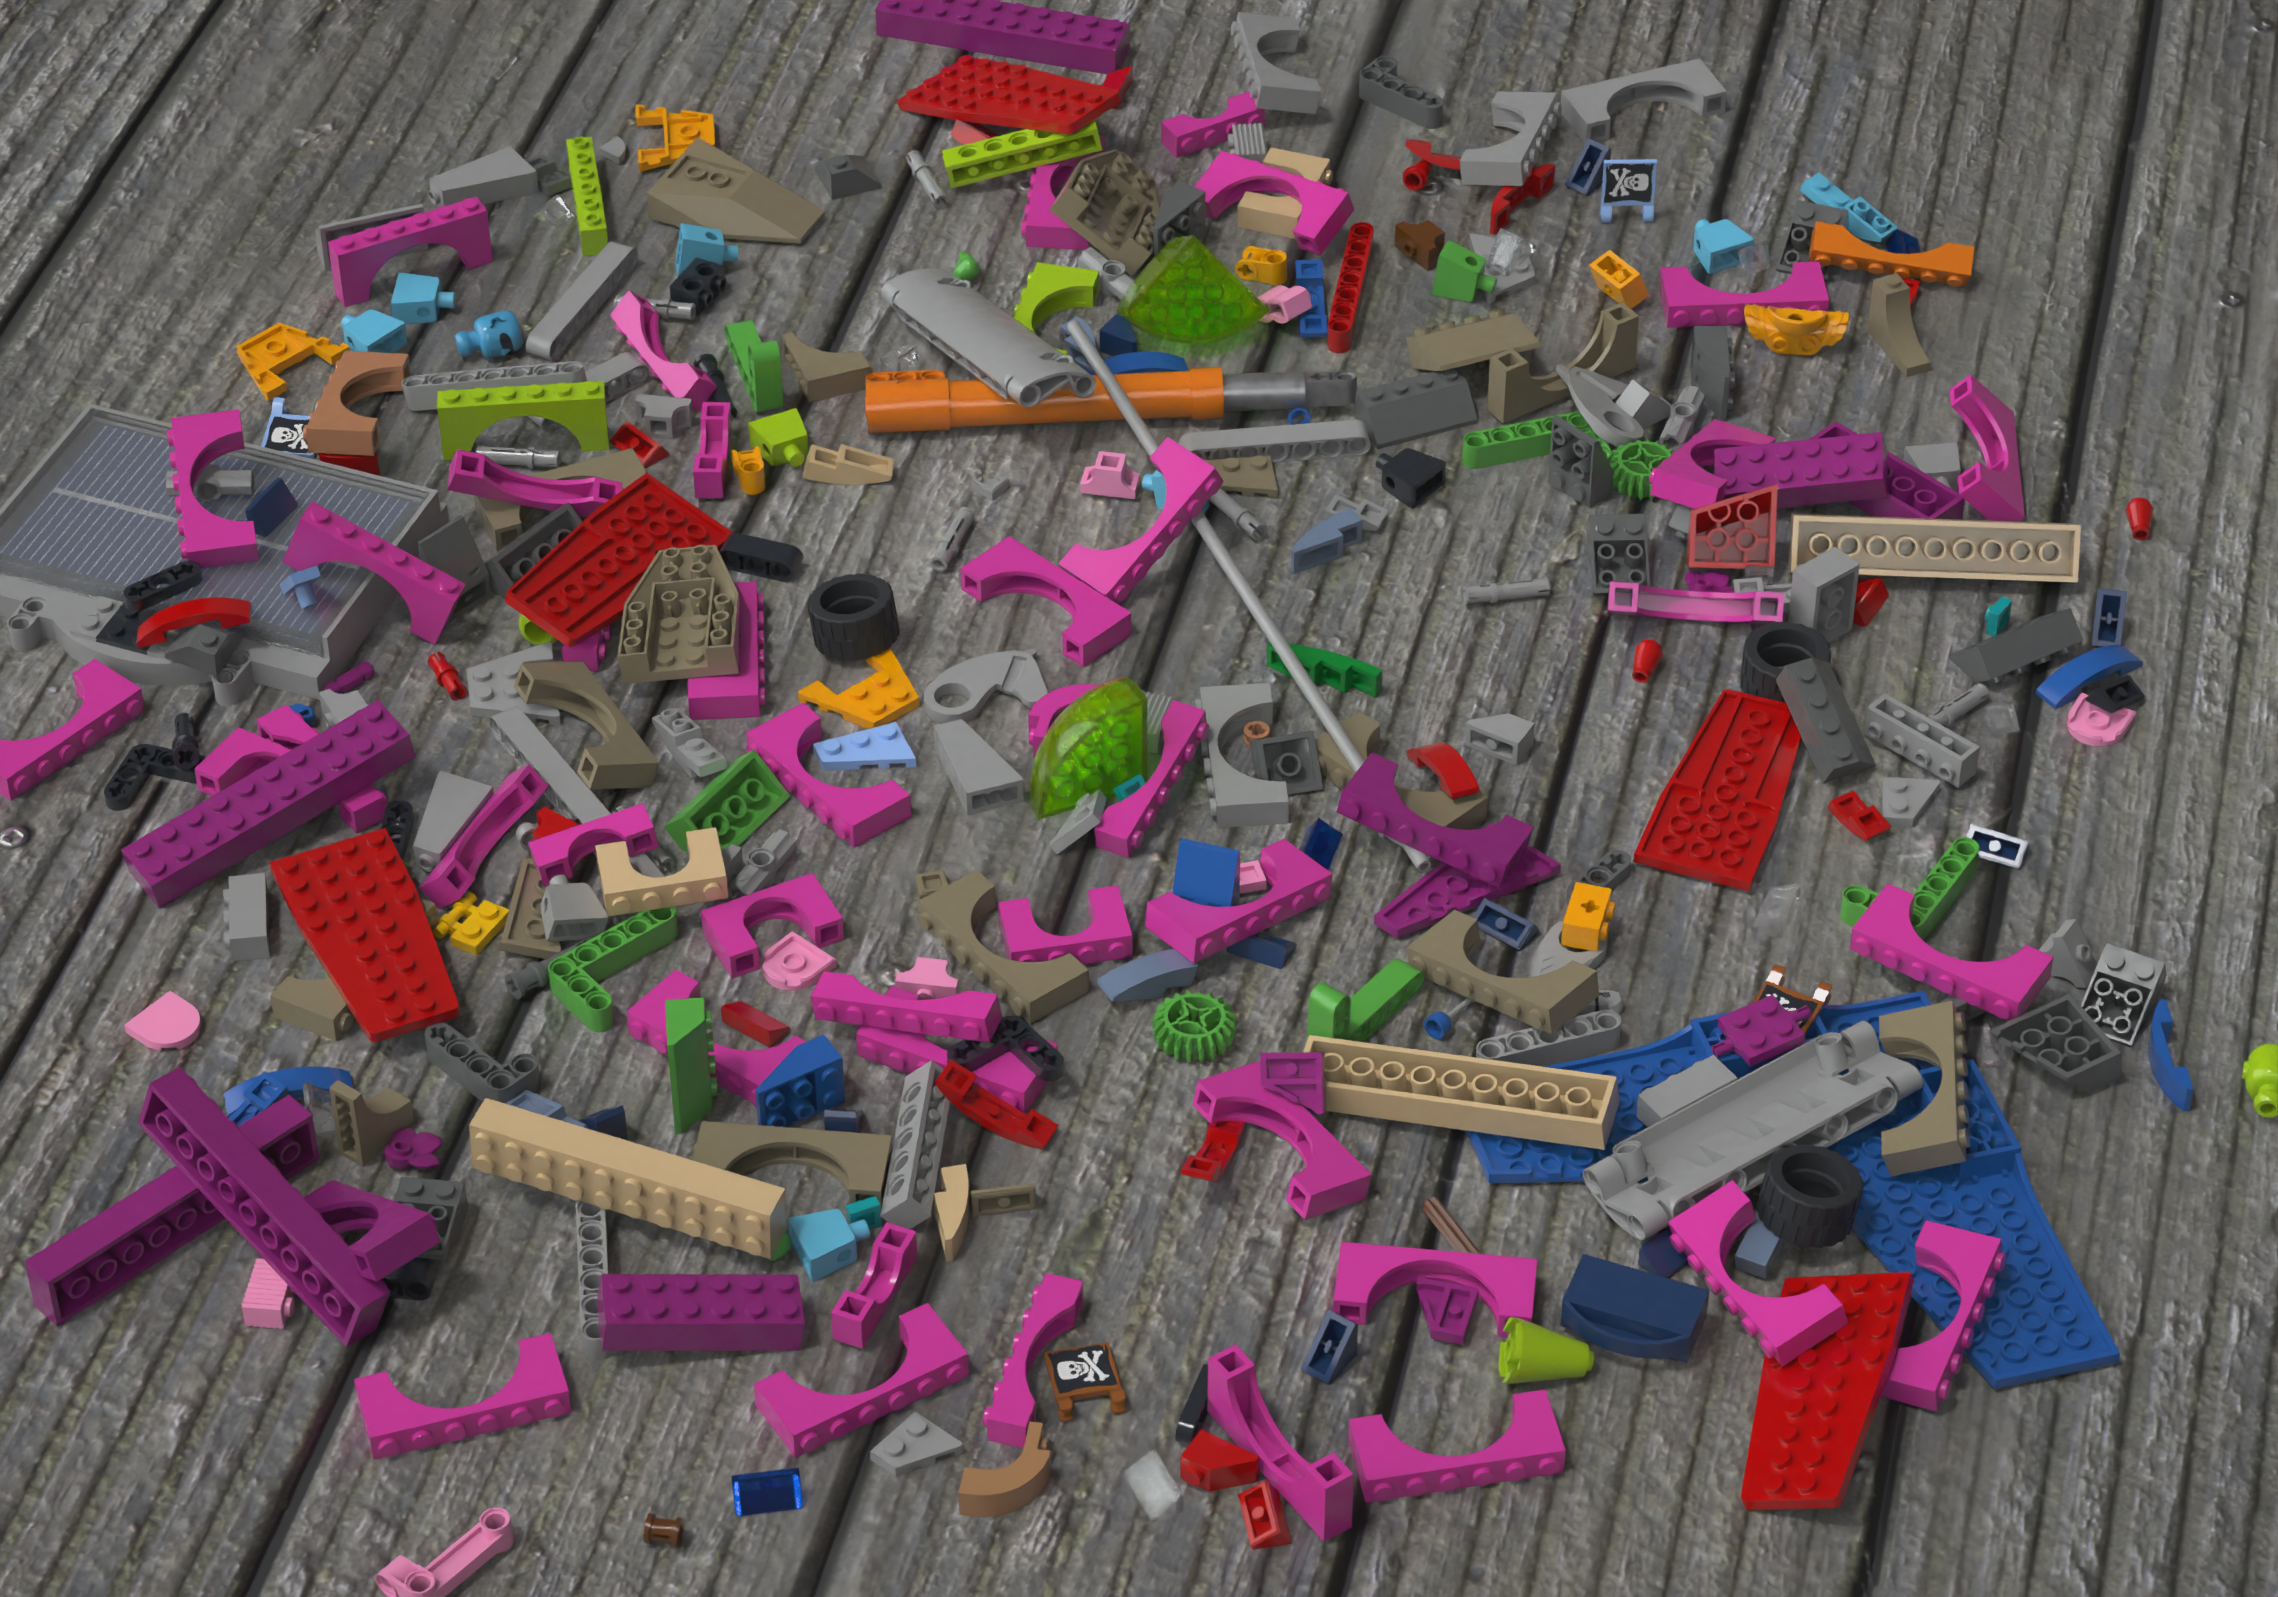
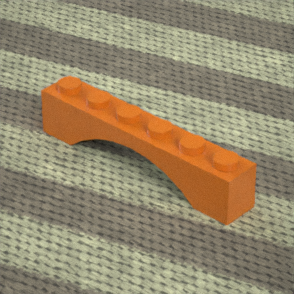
[1808,221,1974,287]

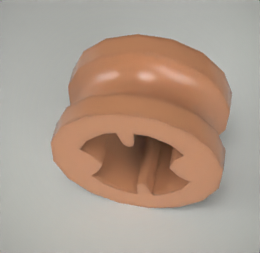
[1243,721,1270,748]

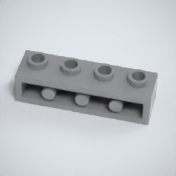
[1863,693,1980,788]

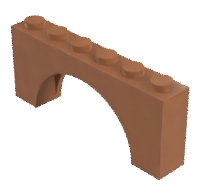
[303,351,410,456]

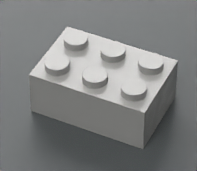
[1788,547,1860,643]

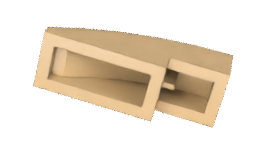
[803,444,894,485]
[934,1164,969,1262]

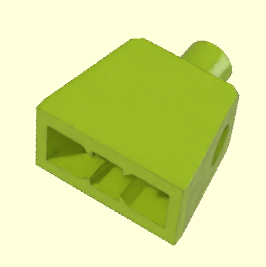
[748,408,809,467]

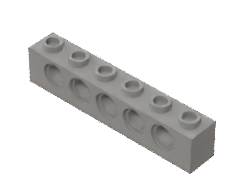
[880,1060,950,1229]

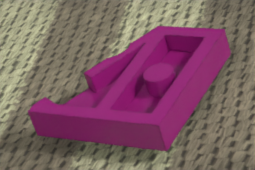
[1260,1052,1326,1114]

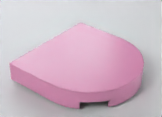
[2067,693,2136,746]
[762,931,837,991]
[124,991,201,1051]

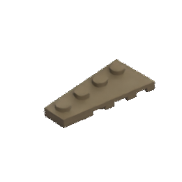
[1204,455,1278,499]
[500,858,561,959]

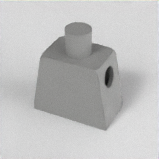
[1903,442,1960,491]
[541,875,609,942]

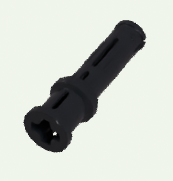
[693,354,737,420]
[172,713,199,769]

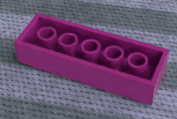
[1810,421,1965,520]
[1714,432,1888,508]
[597,1274,805,1351]

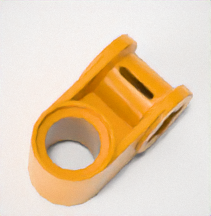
[1235,246,1288,285]
[731,446,766,495]

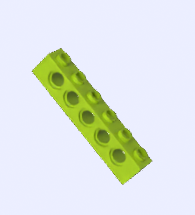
[942,119,1102,188]
[566,137,608,256]

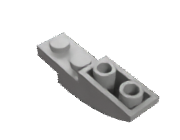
[652,708,728,778]

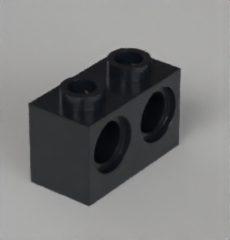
[669,257,727,316]

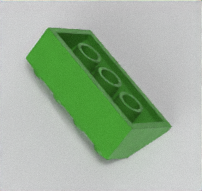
[664,750,790,853]
[665,997,718,1135]

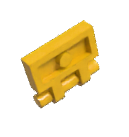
[433,892,509,956]

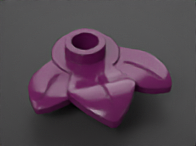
[1684,570,1735,593]
[384,1128,443,1169]

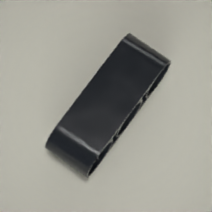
[719,533,804,582]
[382,1257,438,1301]

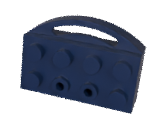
[1560,1254,1709,1363]

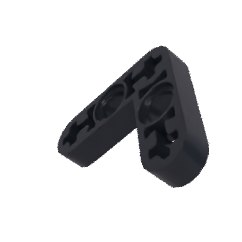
[104,744,206,811]
[947,1015,1064,1082]

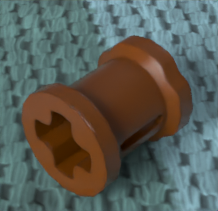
[643,1513,685,1548]

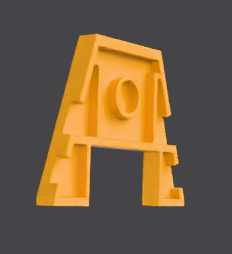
[635,104,715,172]
[236,323,351,401]
[797,648,920,729]

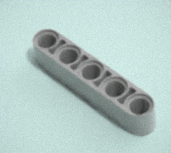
[527,352,649,432]
[1476,1010,1621,1066]

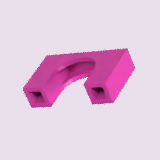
[194,727,294,831]
[701,873,844,979]
[998,885,1133,964]

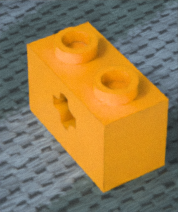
[1589,250,1649,309]
[1561,882,1616,952]

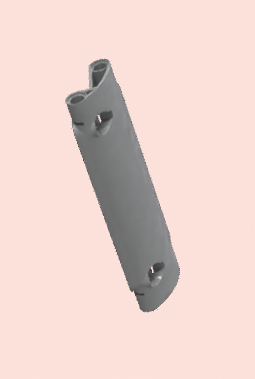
[881,268,1096,408]
[1583,1020,1923,1241]

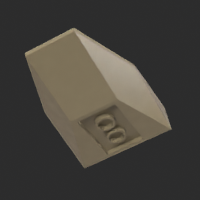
[647,137,825,244]
[1049,149,1160,276]
[618,545,740,684]

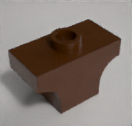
[1395,220,1445,271]

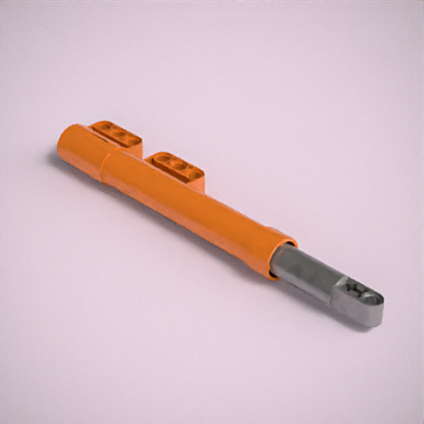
[865,367,1357,434]

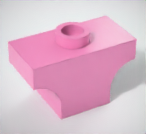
[1080,451,1140,499]
[895,957,959,1000]

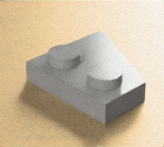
[1881,777,1940,828]
[1049,789,1107,854]
[870,1412,964,1477]

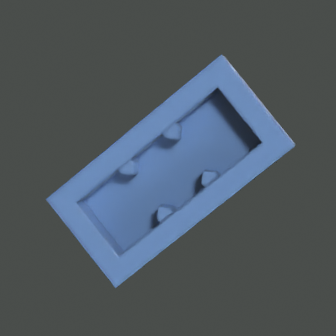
[280,565,321,609]

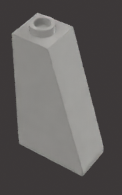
[428,146,539,207]
[934,719,1024,815]
[413,771,494,872]

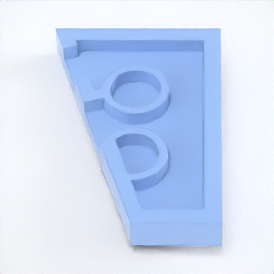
[813,722,916,771]

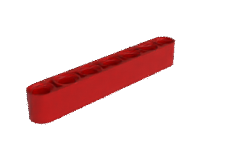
[1327,222,1374,354]

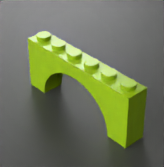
[1014,262,1099,355]
[437,381,609,460]

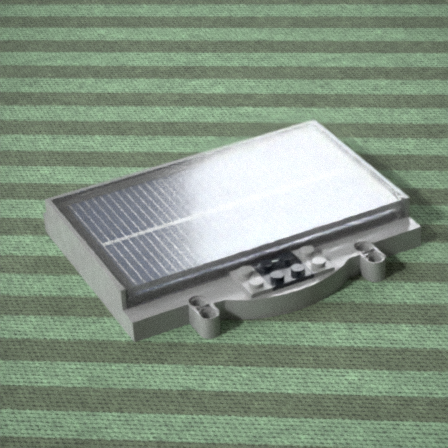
[0,403,449,706]

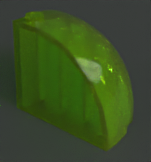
[1117,235,1269,344]
[1029,676,1148,820]

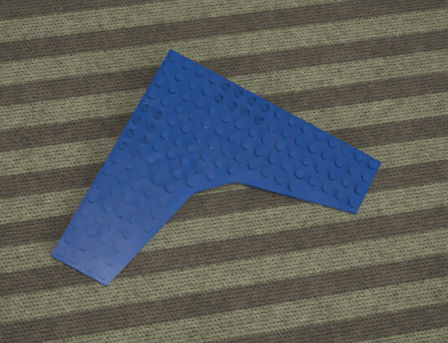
[1465,991,2120,1389]

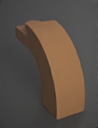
[959,1422,1051,1517]

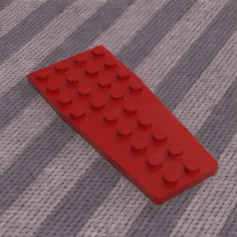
[897,55,1121,134]
[505,472,733,647]
[1633,689,1802,892]
[269,828,460,1043]
[1741,1272,1914,1510]

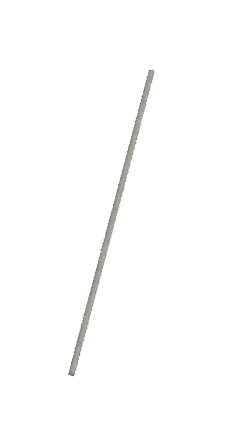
[1067,320,1431,872]

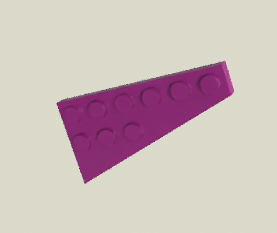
[1374,823,1561,939]

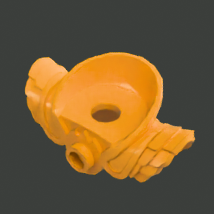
[1744,304,1849,356]

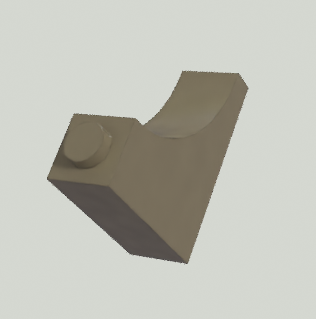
[1867,273,1931,377]
[782,332,874,403]
[329,1080,414,1167]

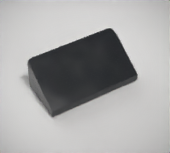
[2085,675,2146,713]

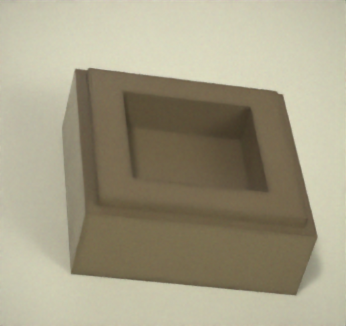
[915,870,948,900]

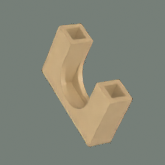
[1237,147,1333,239]
[595,827,729,917]

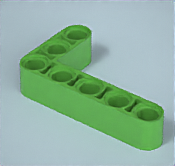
[725,320,784,413]
[1462,411,1612,469]
[1840,837,1980,941]
[548,907,678,1032]
[1307,958,1425,1042]

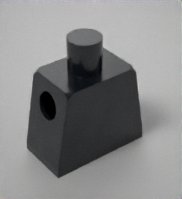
[1376,448,1446,509]

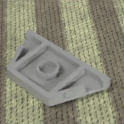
[1469,233,1536,303]

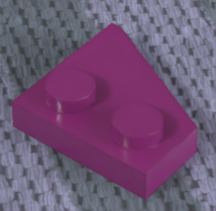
[1416,1277,1479,1345]

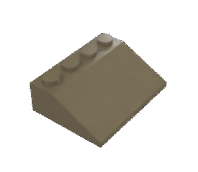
[1406,309,1541,371]

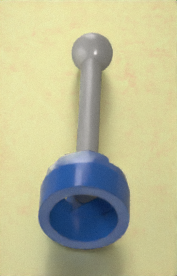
[1424,998,1477,1039]

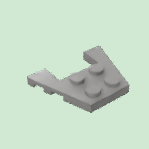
[466,642,561,725]

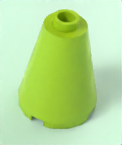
[1498,1317,1594,1384]

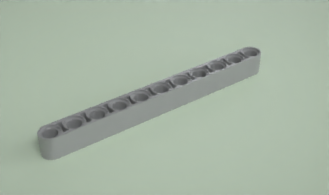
[489,706,665,877]

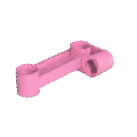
[375,1507,514,1597]

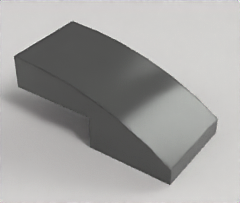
[526,155,571,196]

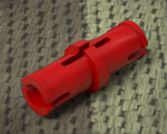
[427,652,467,701]

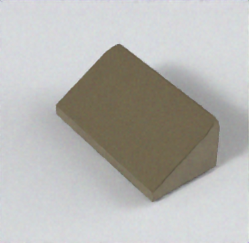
[969,1183,1036,1216]

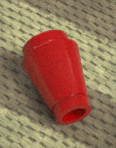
[1403,159,1432,191]
[2125,498,2154,540]
[1632,639,1663,683]

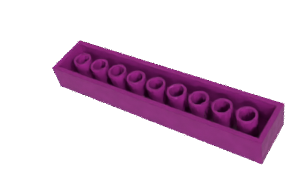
[875,0,1130,75]
[121,700,416,908]
[137,1067,391,1347]
[24,1095,320,1327]

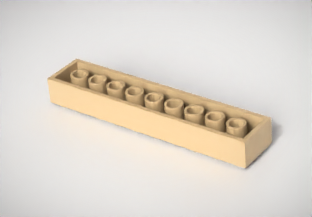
[1789,514,2081,583]
[1301,1035,1619,1150]
[469,1098,786,1259]

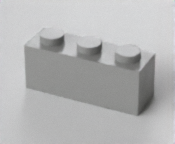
[223,873,270,961]
[1636,1055,1737,1127]

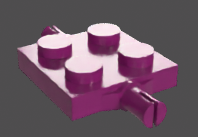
[1711,994,1812,1067]

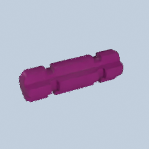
[323,661,375,694]

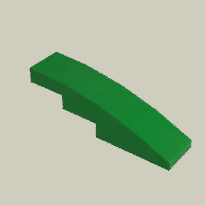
[1266,642,1383,698]

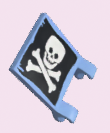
[1600,159,1657,223]
[261,397,317,459]

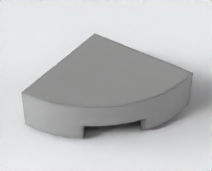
[600,136,626,164]
[970,476,1010,501]

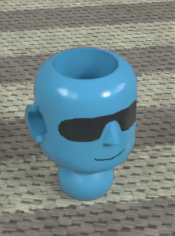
[454,310,523,359]

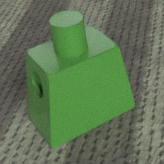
[1432,240,1497,302]

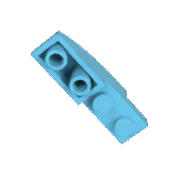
[1800,173,1898,242]

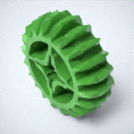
[1609,439,1676,501]
[1153,990,1236,1064]

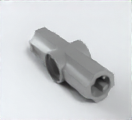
[1078,247,1148,309]
[1659,385,1705,451]
[166,464,255,502]
[728,829,796,900]

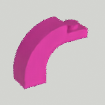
[1028,684,1110,759]

